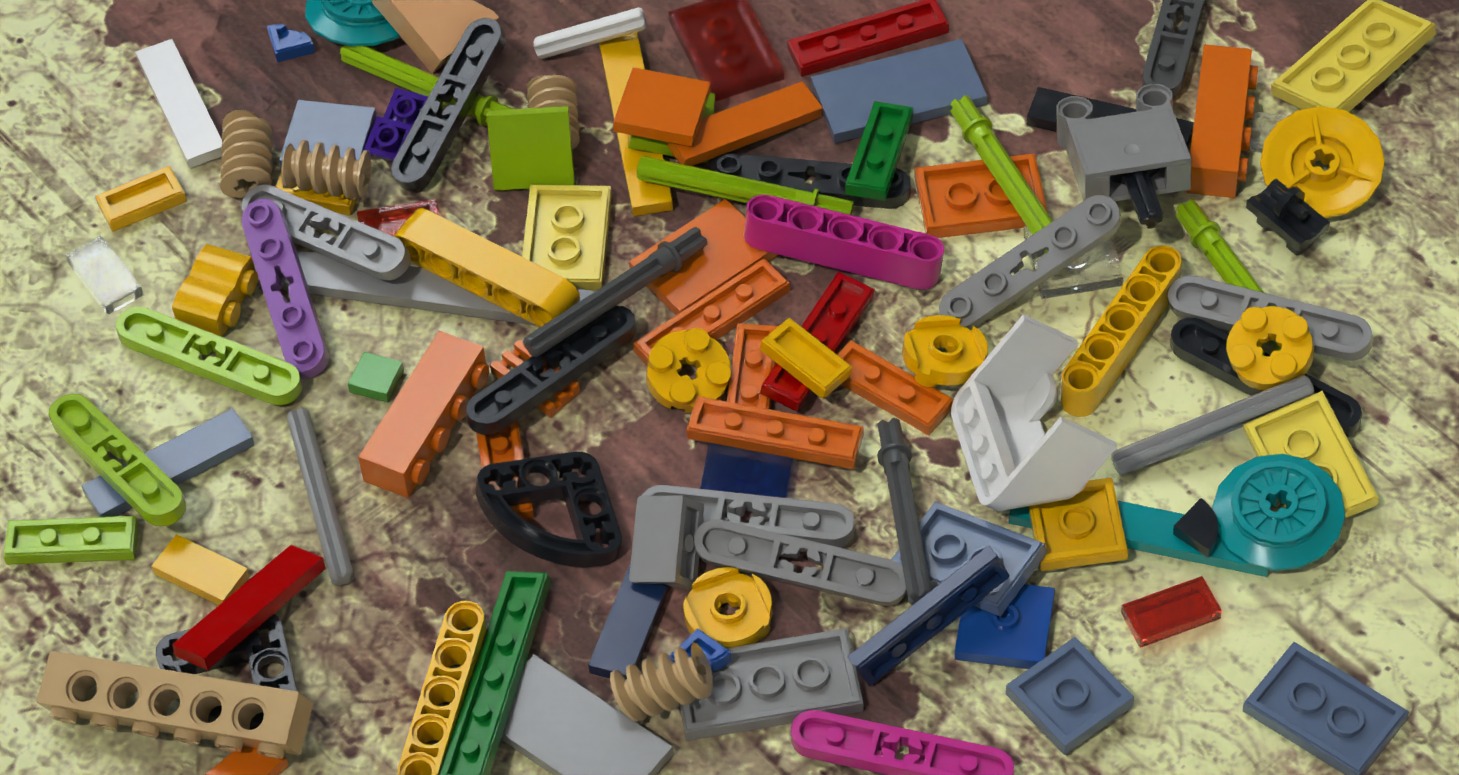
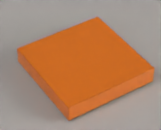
[613,67,711,147]

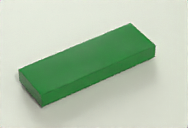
[845,101,913,201]

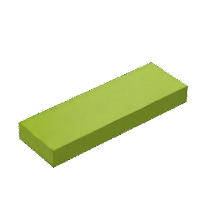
[3,516,139,565]

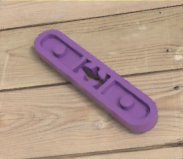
[241,198,329,378]

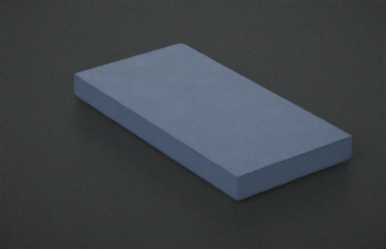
[811,39,987,144]

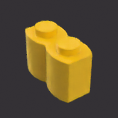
[172,244,258,337]

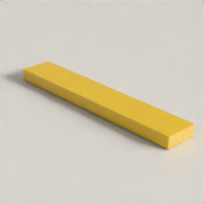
[599,32,673,217]

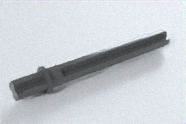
[523,227,708,357]
[877,418,931,605]

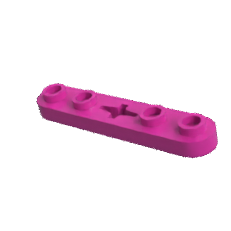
[791,710,1014,775]

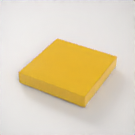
[1028,477,1128,571]

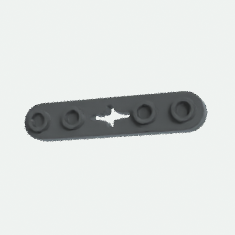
[1142,0,1206,98]

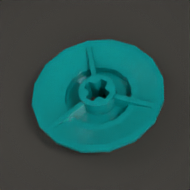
[305,0,401,46]
[1212,454,1345,571]

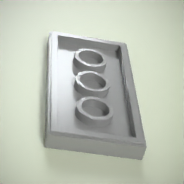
[679,628,864,741]
[501,655,674,775]

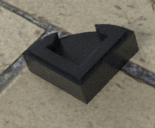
[1173,498,1218,558]

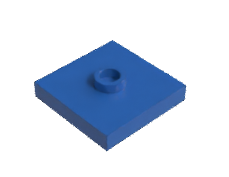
[954,584,1055,669]

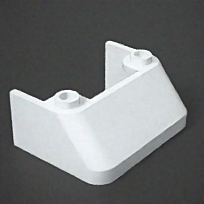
[951,314,1117,511]

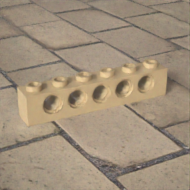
[36,651,313,759]

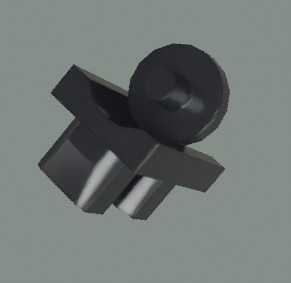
[1246,179,1330,256]

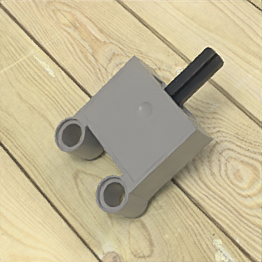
[1056,84,1191,229]

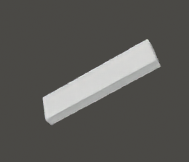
[135,39,222,169]

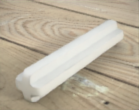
[533,7,647,59]

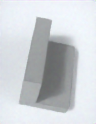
[629,495,704,591]

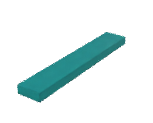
[1009,500,1269,577]

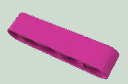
[744,195,944,290]

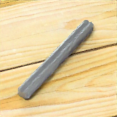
[1111,375,1314,475]
[287,407,354,586]

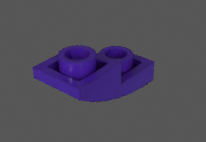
[364,88,428,162]

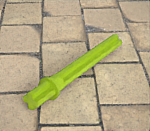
[340,45,513,126]
[950,95,1053,254]
[637,156,854,215]
[1175,199,1312,367]

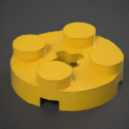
[1226,306,1314,391]
[902,315,988,387]
[646,328,731,414]
[683,567,773,648]

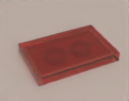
[668,0,784,101]

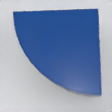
[267,24,315,63]
[669,628,732,672]

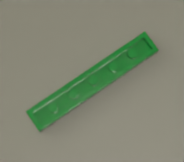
[439,571,551,775]

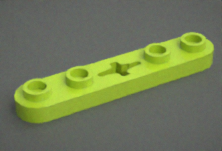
[116,306,302,405]
[49,394,186,527]

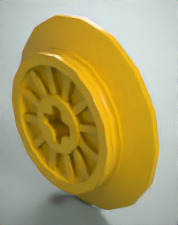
[1260,106,1385,218]

